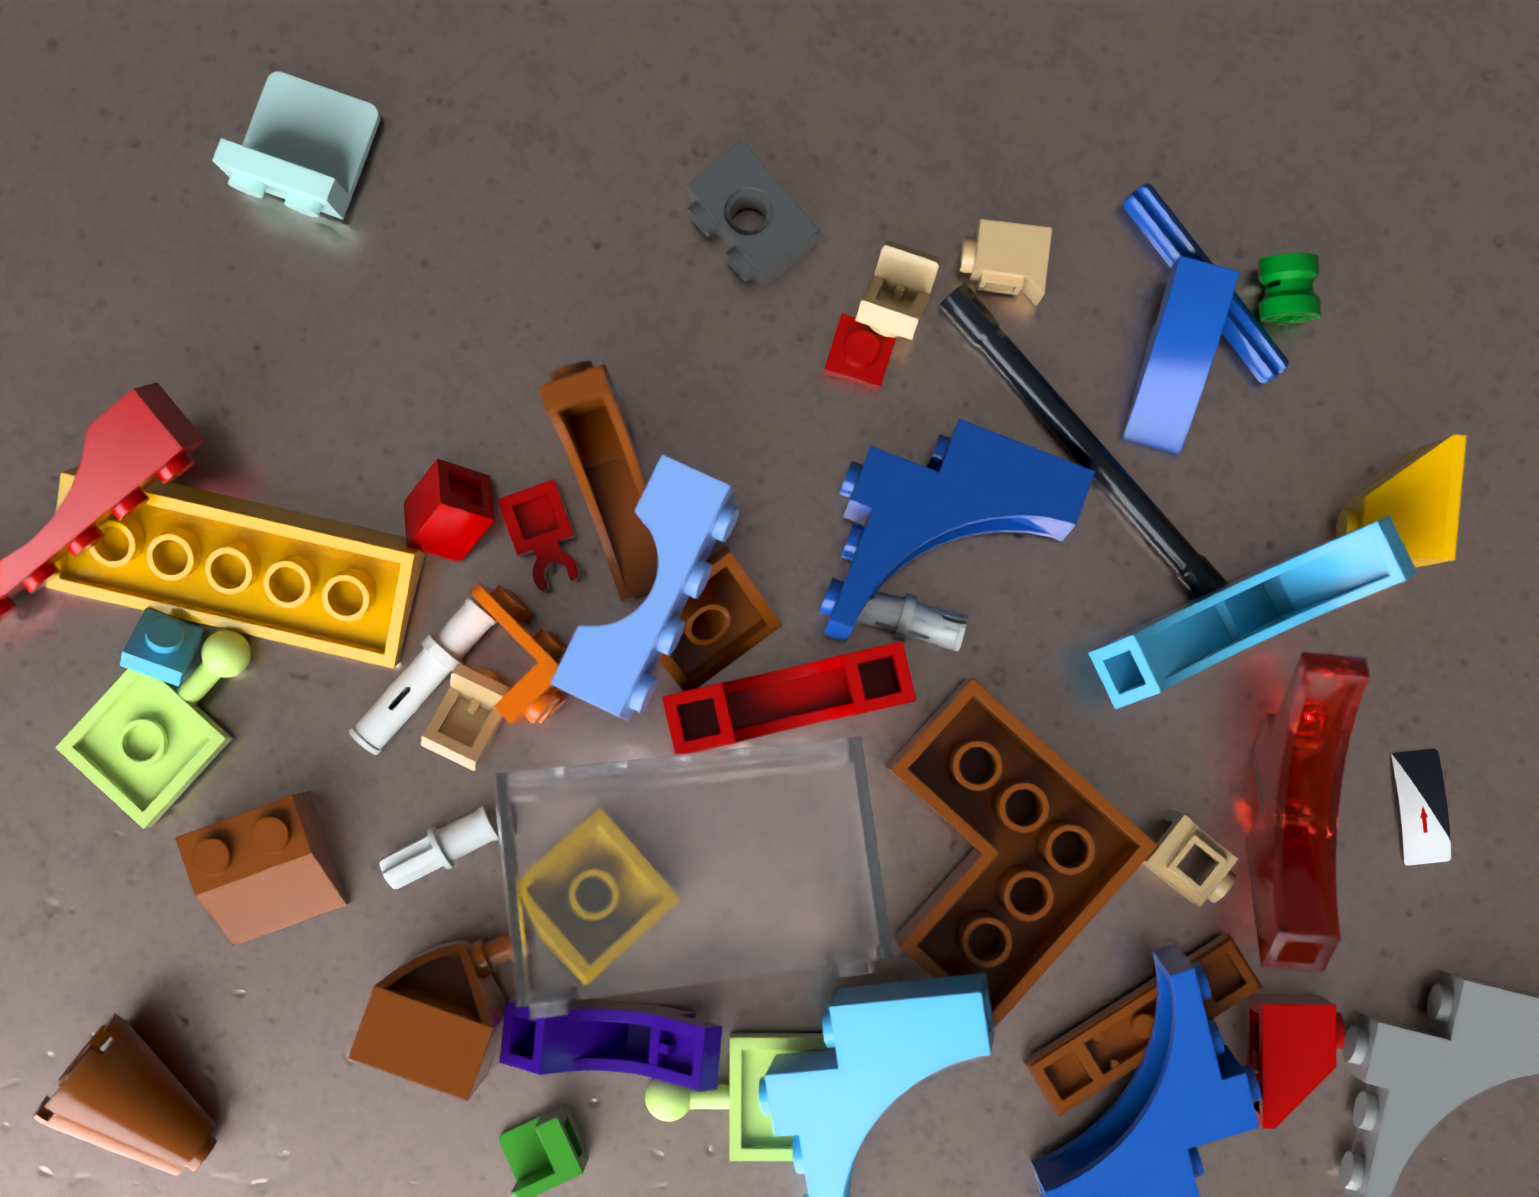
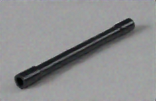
[938,283,1229,599]

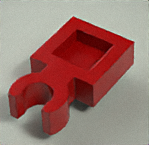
[497,479,580,593]

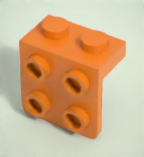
[470,583,568,724]

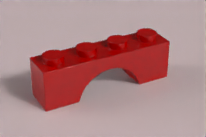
[662,641,917,757]

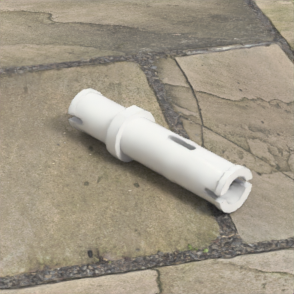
[348,596,497,755]

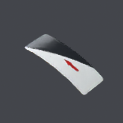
[1391,749,1451,865]

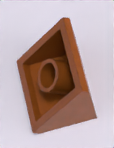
[659,545,782,691]

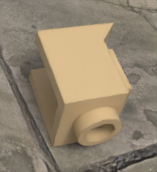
[959,219,1052,306]
[1142,810,1239,907]

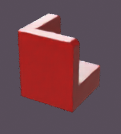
[404,458,495,561]

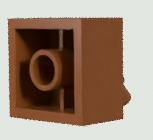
[348,931,523,1101]

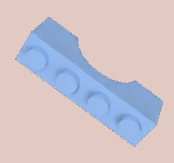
[550,455,739,722]

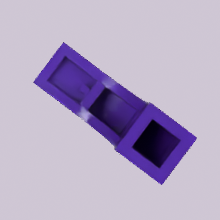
[499,998,723,1092]

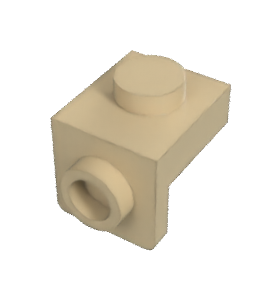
[855,241,941,340]
[421,664,510,771]

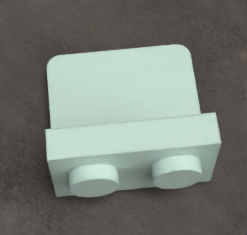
[212,71,381,219]

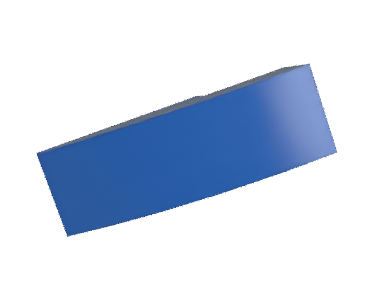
[1121,256,1240,455]

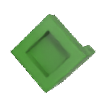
[499,1104,589,1197]

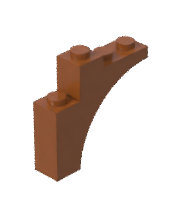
[538,361,658,603]

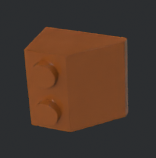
[175,791,349,946]

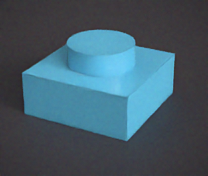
[120,607,204,686]

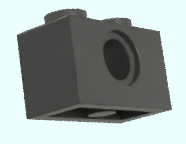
[687,139,819,289]

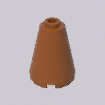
[33,1013,217,1175]

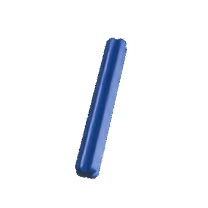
[1123,183,1289,383]

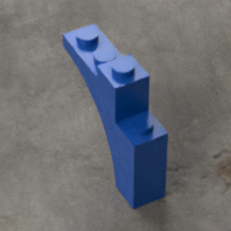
[819,419,1095,642]
[1031,943,1262,1197]

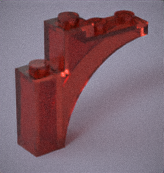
[1245,652,1370,972]

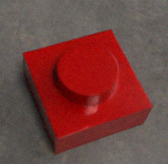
[824,313,896,391]

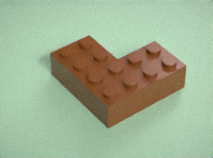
[886,678,1158,1029]

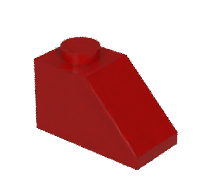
[1246,994,1345,1129]

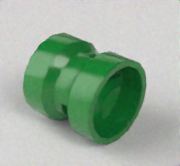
[1258,253,1321,324]

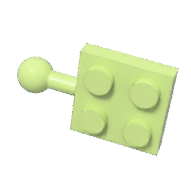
[55,630,251,829]
[645,1033,836,1161]

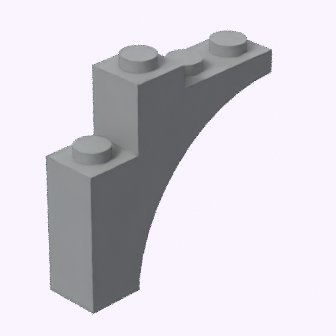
[1339,971,1539,1197]

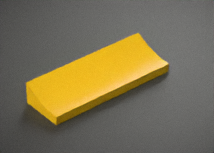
[46,466,426,668]

